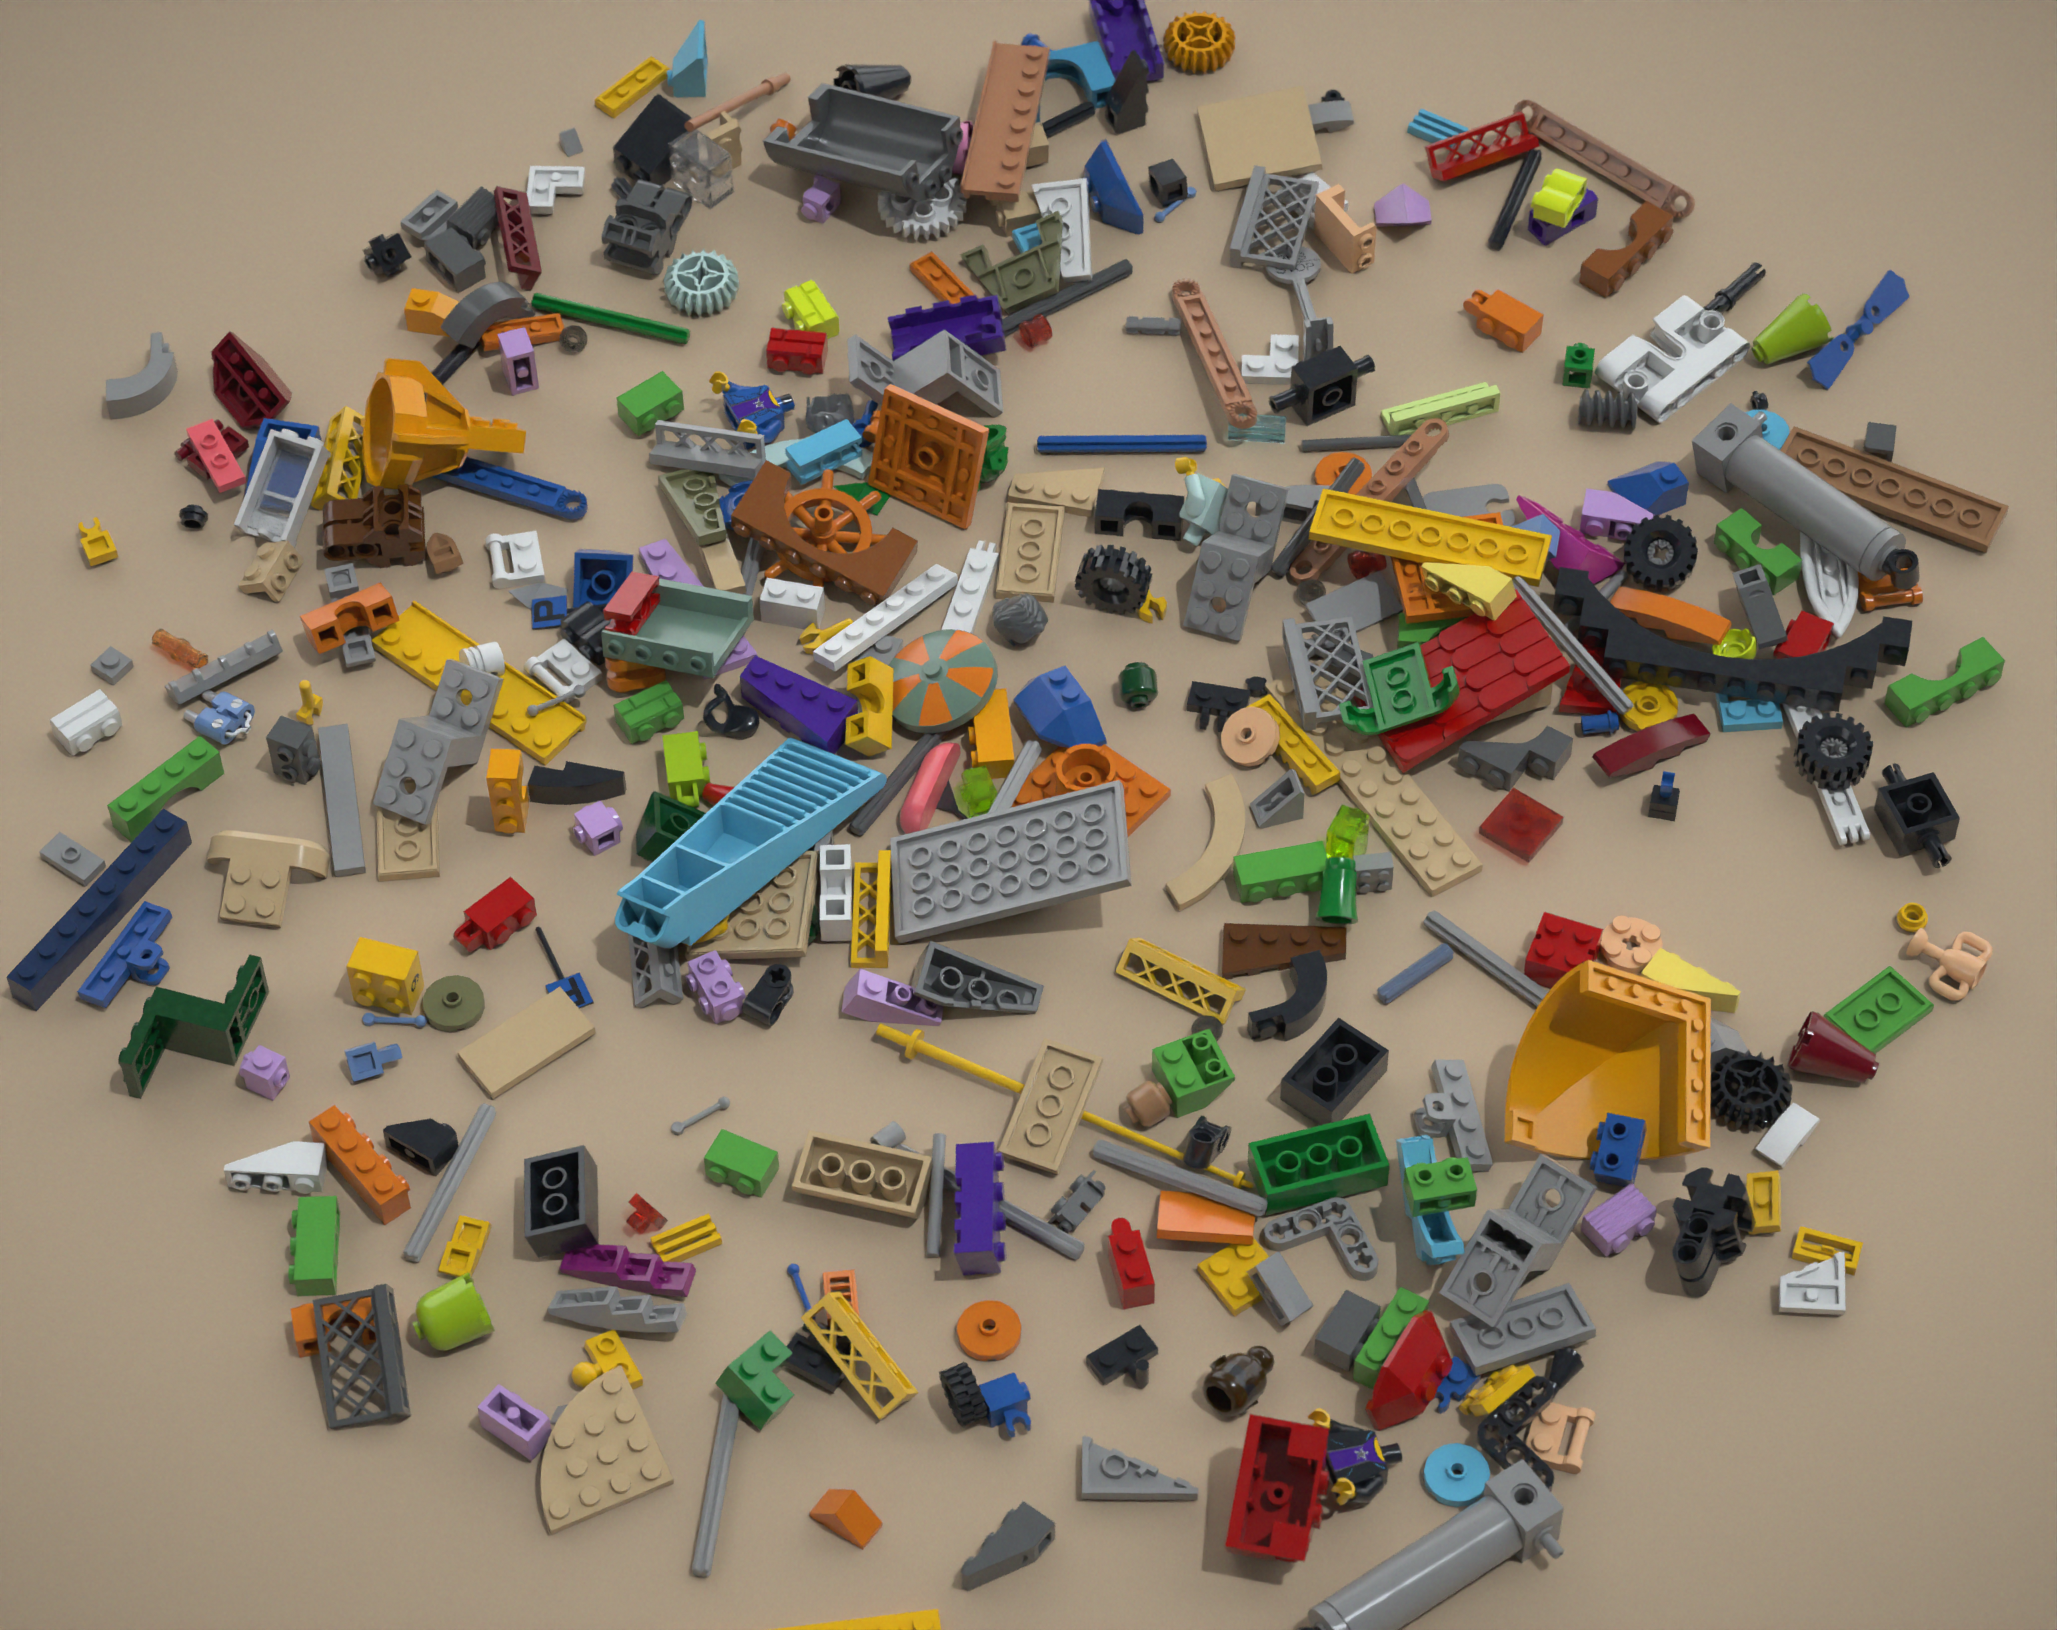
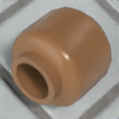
[1124,1081,1173,1128]

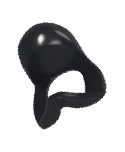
[703,684,760,739]

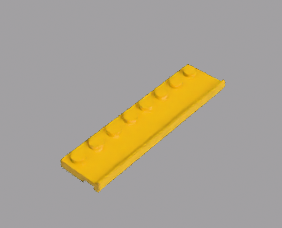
[371,600,587,765]

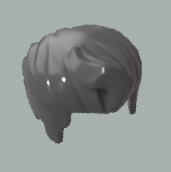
[806,394,854,433]
[993,593,1048,647]

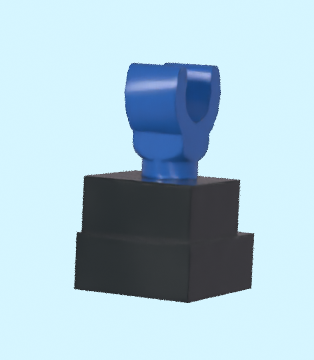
[1648,771,1680,821]

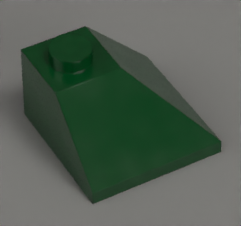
[636,791,706,862]

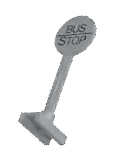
[1266,246,1334,361]

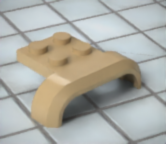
[207,830,331,927]

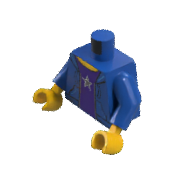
[709,371,795,450]

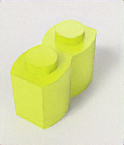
[1531,168,1587,228]

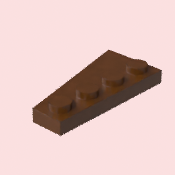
[1222,923,1347,980]

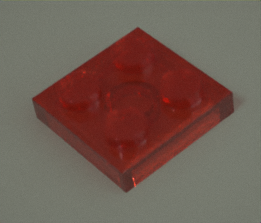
[1479,787,1564,863]

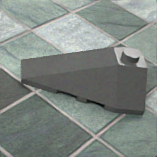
[912,941,1044,1014]

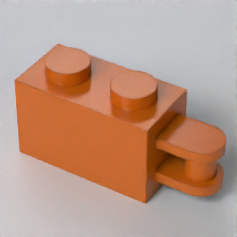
[1463,289,1544,353]

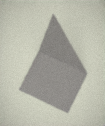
[508,582,569,609]

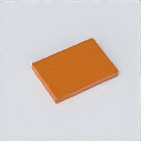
[1157,1191,1255,1245]

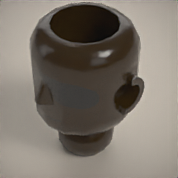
[1202,1346,1275,1417]

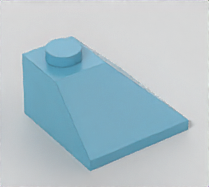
[667,20,708,97]

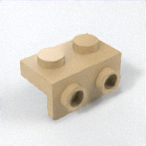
[706,111,743,178]
[238,540,304,602]

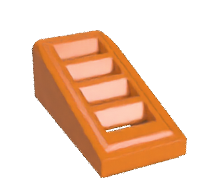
[822,1269,860,1330]

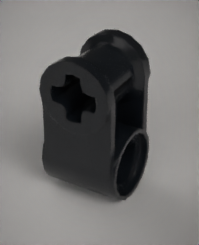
[742,964,794,1026]
[1183,1115,1231,1169]

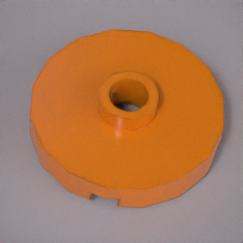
[1315,452,1372,495]
[957,1300,1022,1361]

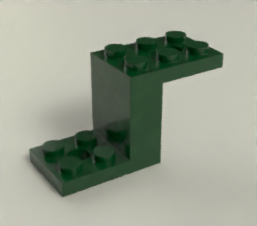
[118,954,269,1099]

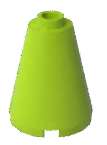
[1751,293,1833,364]

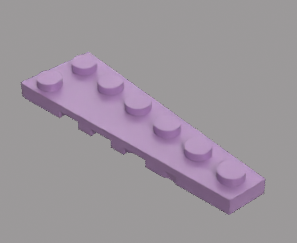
[639,539,757,680]

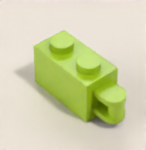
[662,731,710,808]

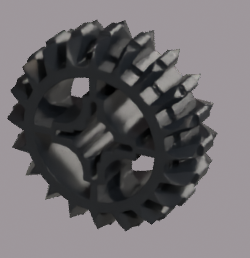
[1710,1050,1793,1131]

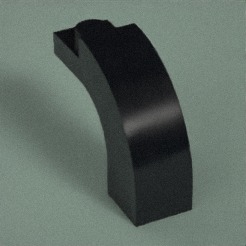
[1247,950,1327,1041]

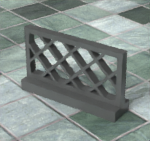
[313,1284,411,1429]

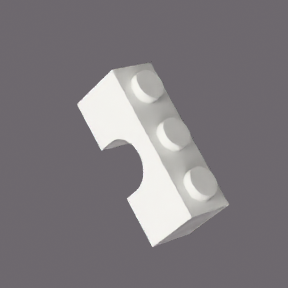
[820,844,852,941]

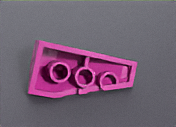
[1516,495,1624,584]

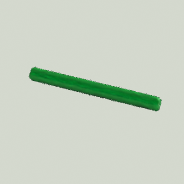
[531,293,690,344]

